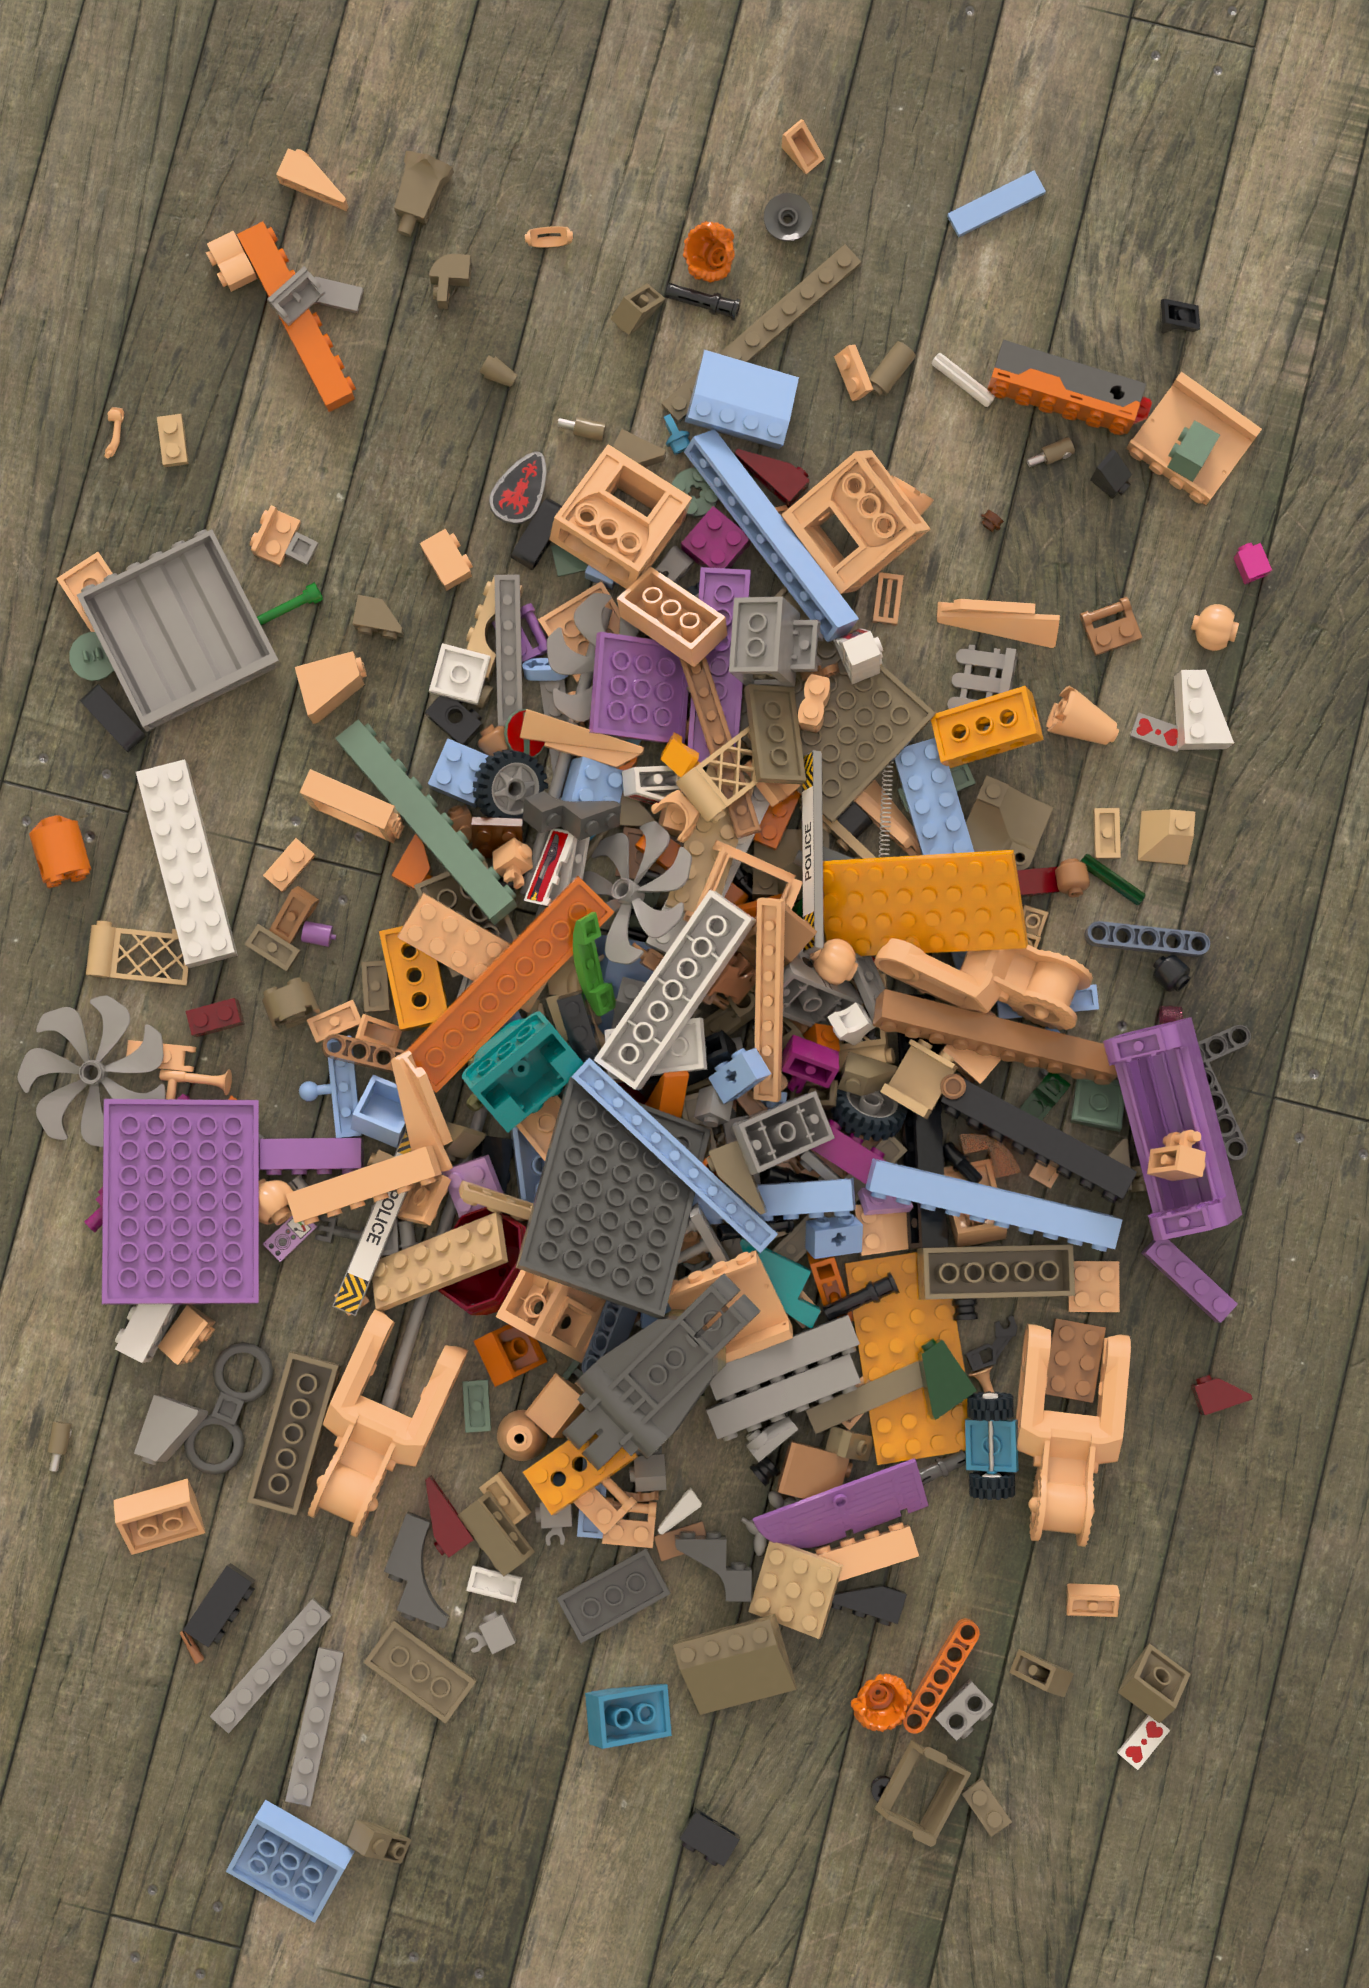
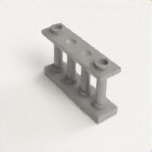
[673,1203,730,1280]

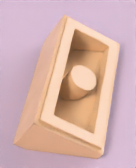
[1066,1583,1120,1617]

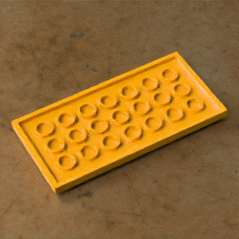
[823,850,1028,956]
[844,1252,968,1465]

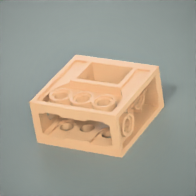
[549,444,692,589]
[782,450,931,594]
[496,1270,606,1363]

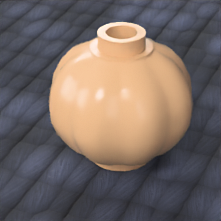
[1191,604,1239,651]
[809,939,858,986]
[259,1179,293,1225]

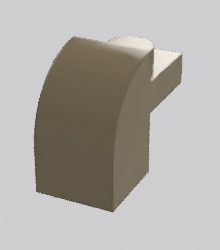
[429,254,472,309]

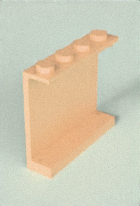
[1126,372,1262,505]
[668,1250,793,1363]

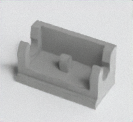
[267,266,325,326]

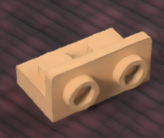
[250,505,301,567]

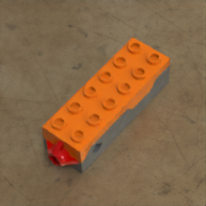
[987,340,1152,435]

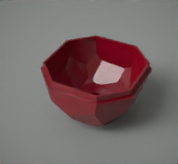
[438,1207,527,1315]

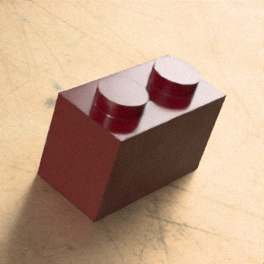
[185,998,245,1038]

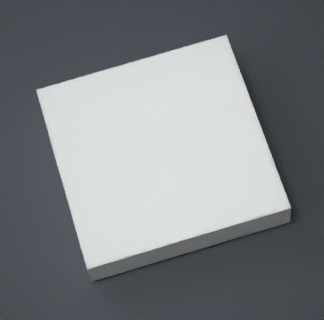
[429,643,491,705]

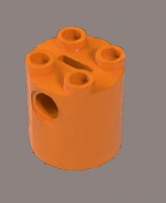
[29,815,91,888]

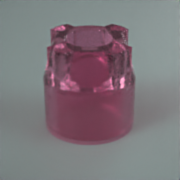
[1159,1006,1183,1024]

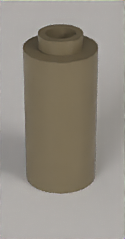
[869,341,916,397]

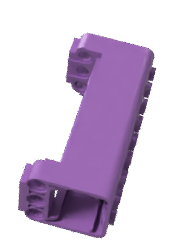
[1103,1017,1242,1241]

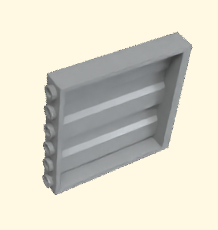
[77,529,281,732]

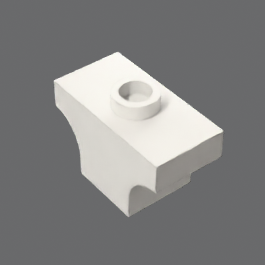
[827,1002,875,1046]

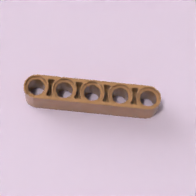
[322,1034,405,1074]

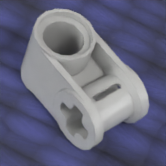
[655,545,695,584]

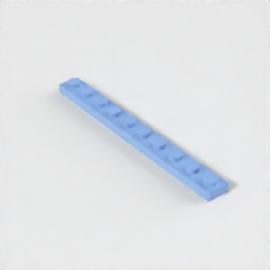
[572,1058,778,1253]

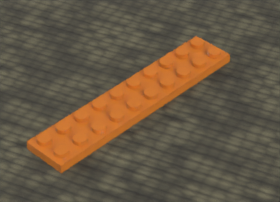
[405,876,614,1093]

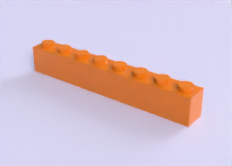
[237,221,356,412]

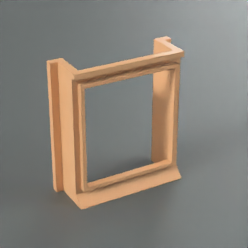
[683,840,803,951]

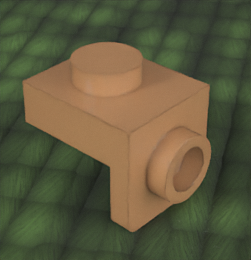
[446,805,472,845]

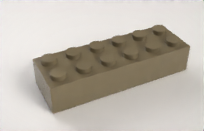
[917,1245,1075,1300]
[247,1352,342,1516]

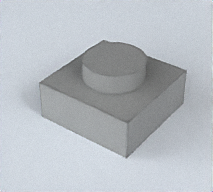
[285,532,319,566]

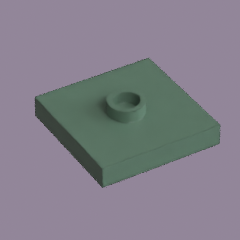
[1070,1079,1125,1132]

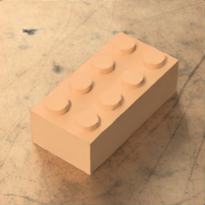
[617,567,728,667]

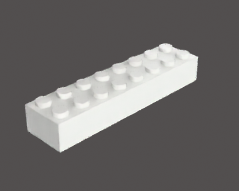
[136,759,238,968]
[594,890,757,1090]

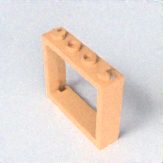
[300,769,405,844]

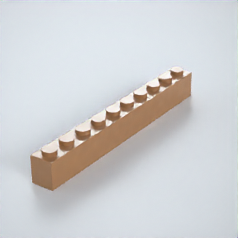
[873,989,1118,1085]

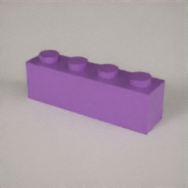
[260,1138,364,1175]
[1141,1239,1238,1323]

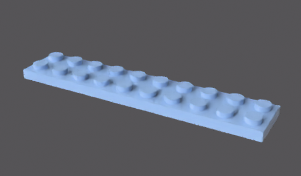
[894,738,974,970]

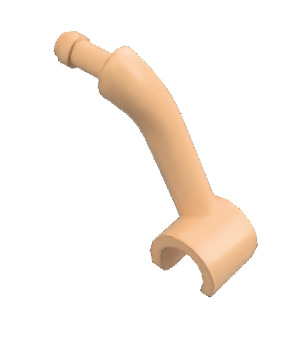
[104,407,124,459]

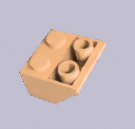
[157,1304,215,1365]

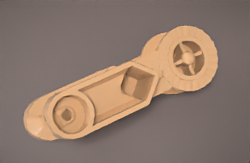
[874,938,1093,1030]
[308,1309,468,1537]
[1016,1324,1131,1547]

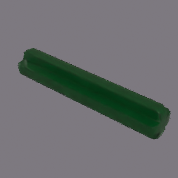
[1080,854,1146,905]

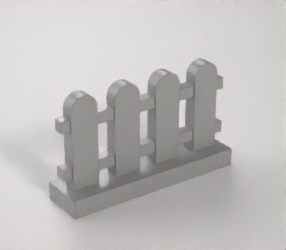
[947,645,1018,738]

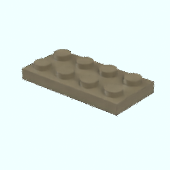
[744,684,806,784]
[363,1620,477,1724]

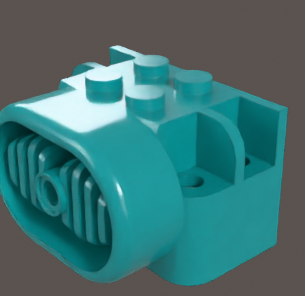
[462,1011,584,1133]

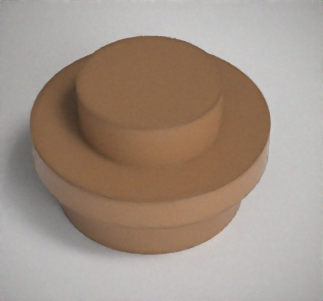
[940,1074,966,1099]

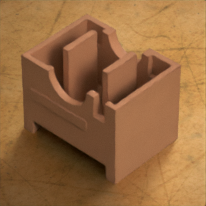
[707,951,756,1004]

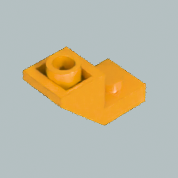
[661,732,700,777]

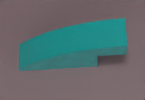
[739,1237,821,1329]

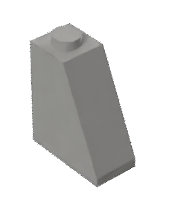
[134,1395,208,1465]

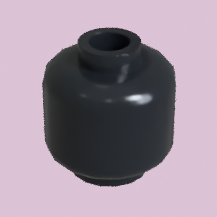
[1153,955,1191,992]

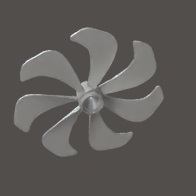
[547,593,639,741]
[583,821,692,964]
[17,995,166,1147]

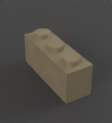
[457,1491,535,1577]

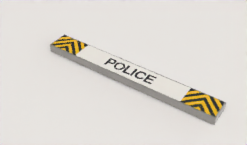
[802,750,824,954]
[332,1129,411,1316]

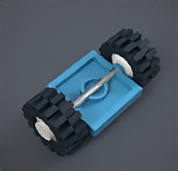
[965,1391,1019,1500]

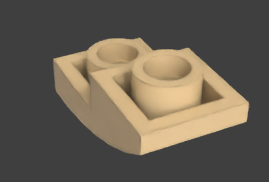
[1023,904,1048,949]

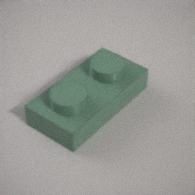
[462,1379,491,1433]

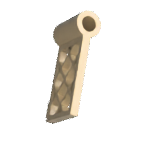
[676,726,759,824]
[86,921,189,986]
[839,969,895,1075]

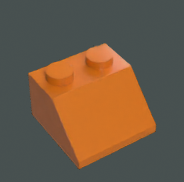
[473,1324,547,1387]

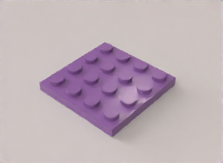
[589,632,688,744]

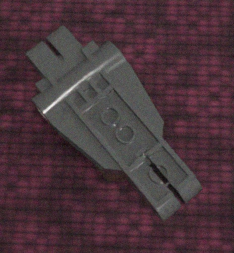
[562,1273,760,1471]

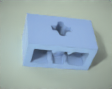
[709,1048,771,1104]
[805,1214,863,1259]

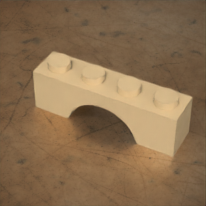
[466,577,523,682]

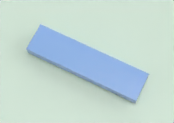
[947,170,1046,238]

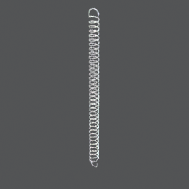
[878,761,894,858]

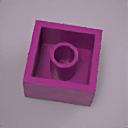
[681,506,751,569]

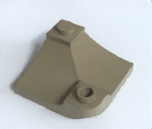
[966,775,1053,870]
[752,829,830,904]

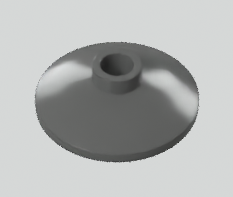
[764,193,813,242]

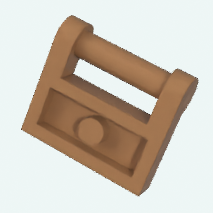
[1080,597,1142,656]

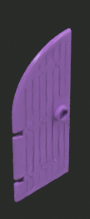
[753,1458,929,1548]

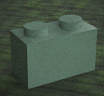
[1167,420,1220,482]

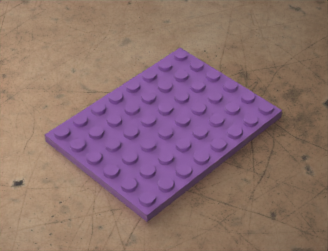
[102,1099,259,1305]

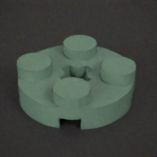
[671,468,719,518]

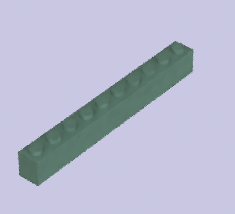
[335,719,517,925]

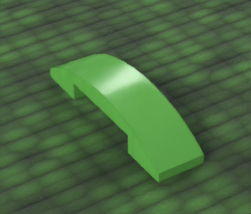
[573,912,616,1016]

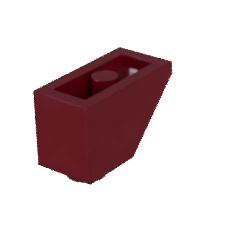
[1190,1374,1253,1415]

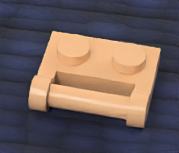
[573,1477,637,1535]
[602,1497,657,1548]

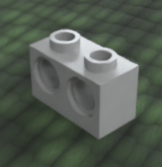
[933,1679,993,1741]

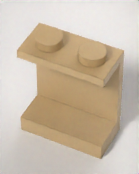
[880,1038,958,1119]

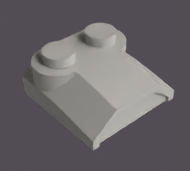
[745,1416,798,1462]

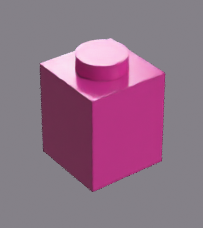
[1233,543,1272,584]

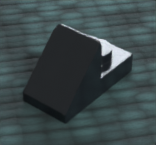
[1160,299,1200,334]

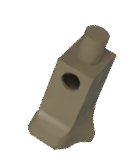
[394,151,454,237]

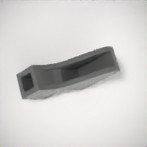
[523,791,621,841]
[675,1531,752,1602]

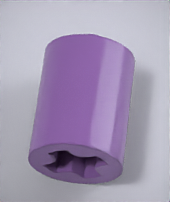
[301,921,336,947]

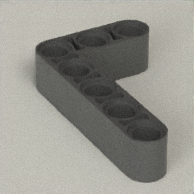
[1198,1025,1251,1161]

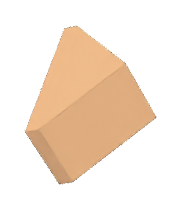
[781,119,825,174]
[355,1014,402,1049]

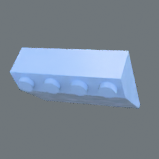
[685,350,799,449]
[226,1800,355,1923]

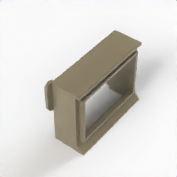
[875,1740,971,1847]

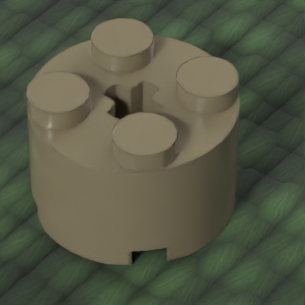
[262,977,320,1030]

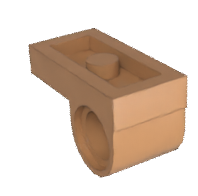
[269,886,320,944]

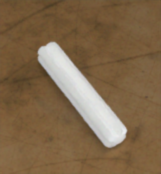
[932,353,995,407]

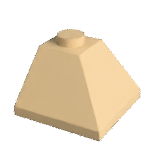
[1137,809,1195,865]

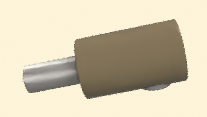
[558,417,606,441]
[1027,436,1075,467]
[47,1421,72,1472]

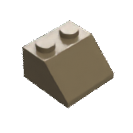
[1118,1643,1191,1723]

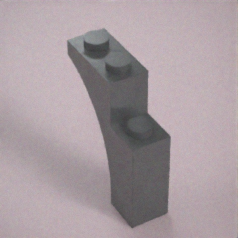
[384,1512,450,1630]

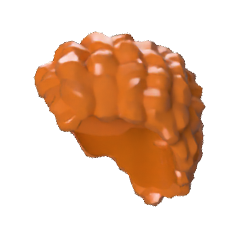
[683,221,735,283]
[851,1673,912,1732]

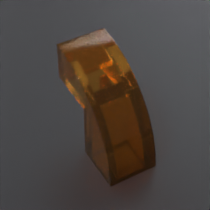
[957,1133,1021,1179]

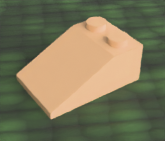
[944,1159,1007,1247]
[853,1204,909,1256]

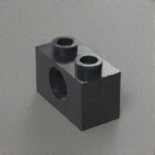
[425,696,483,746]

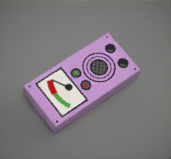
[263,1216,317,1262]

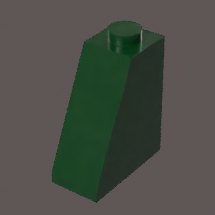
[917,1338,977,1420]

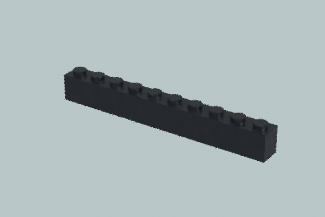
[897,994,949,1249]

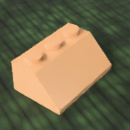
[114,1478,205,1555]

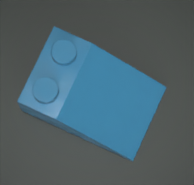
[585,1684,672,1749]

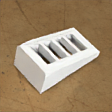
[658,1487,702,1534]

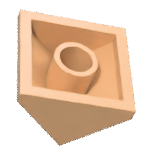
[525,1373,586,1438]

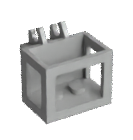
[729,597,823,687]

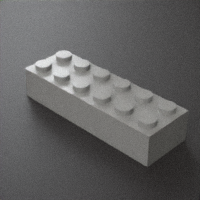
[710,1314,860,1403]
[706,1354,861,1442]

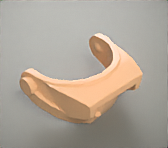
[525,226,573,248]
[651,790,700,843]

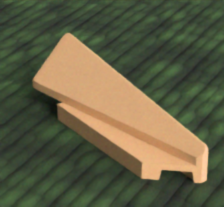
[937,599,1060,648]
[520,709,644,768]
[854,780,922,856]
[391,1050,453,1172]

